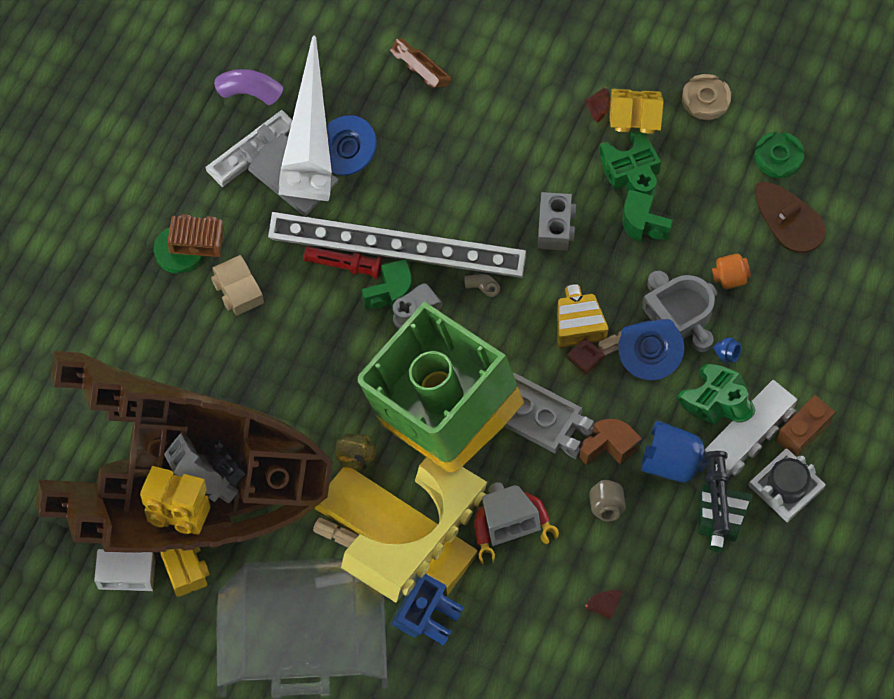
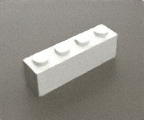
[703,380,798,476]

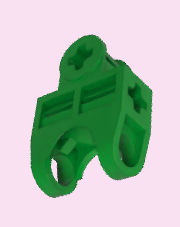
[599,130,661,199]
[677,364,756,426]

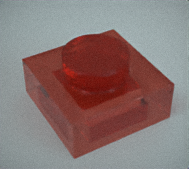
[567,338,604,375]

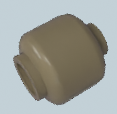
[589,480,626,521]

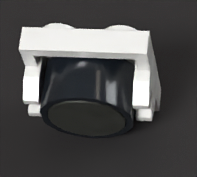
[748,448,826,522]

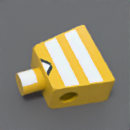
[557,285,608,348]

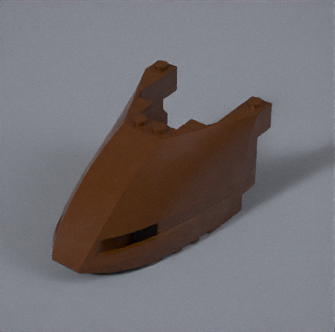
[36,351,333,553]

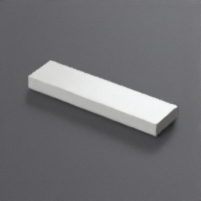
[206,110,292,187]

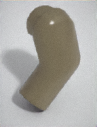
[464,274,500,297]

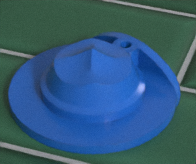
[327,115,377,176]
[618,319,684,380]

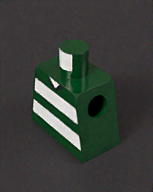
[698,484,752,552]

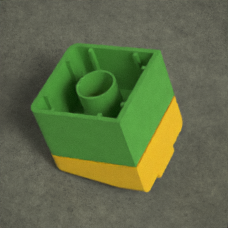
[358,302,524,473]

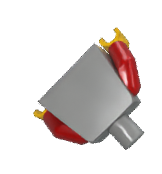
[474,482,559,564]

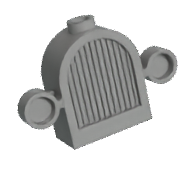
[642,271,717,352]

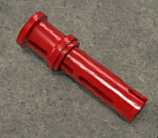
[304,246,383,280]

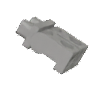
[164,433,239,503]

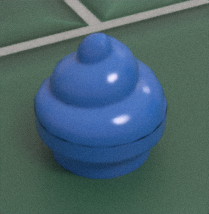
[713,337,741,364]

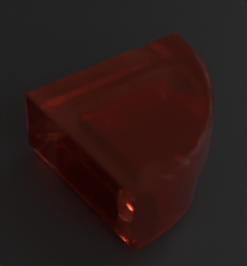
[585,87,610,123]
[586,590,622,619]

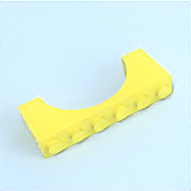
[341,457,487,603]

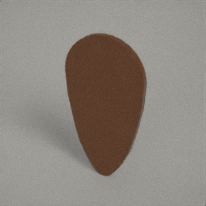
[755,181,826,253]

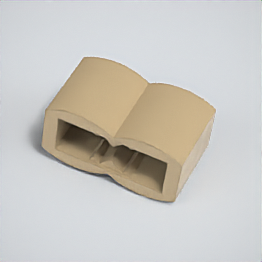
[211,255,264,316]

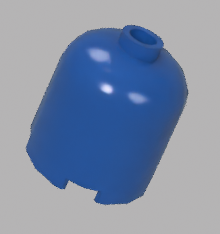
[641,420,707,483]

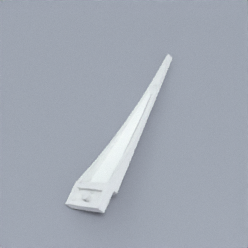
[278,35,332,201]

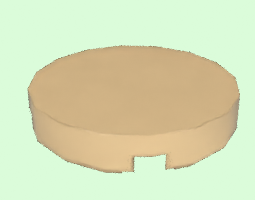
[682,74,731,120]

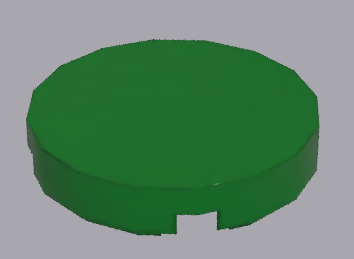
[754,132,804,178]
[153,227,204,274]

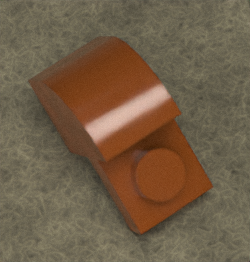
[579,419,642,465]

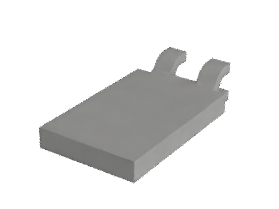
[240,124,338,217]
[504,373,594,459]

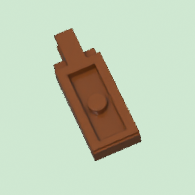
[390,38,452,88]

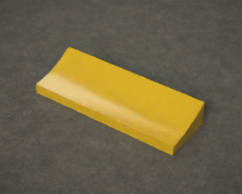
[315,464,478,596]

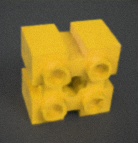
[609,89,663,134]
[140,466,211,535]

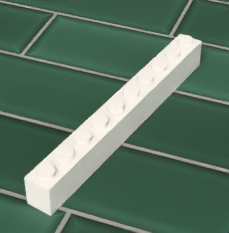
[268,212,526,278]

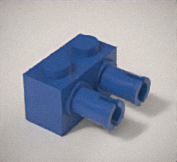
[391,574,464,646]

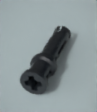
[703,451,731,535]

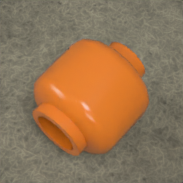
[712,254,751,289]

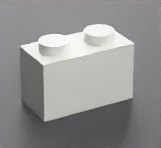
[94,549,156,591]

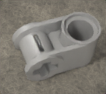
[393,284,442,329]

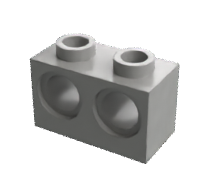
[537,192,576,251]

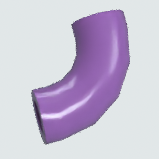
[215,69,283,105]

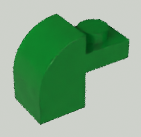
[622,190,673,242]
[362,259,411,312]

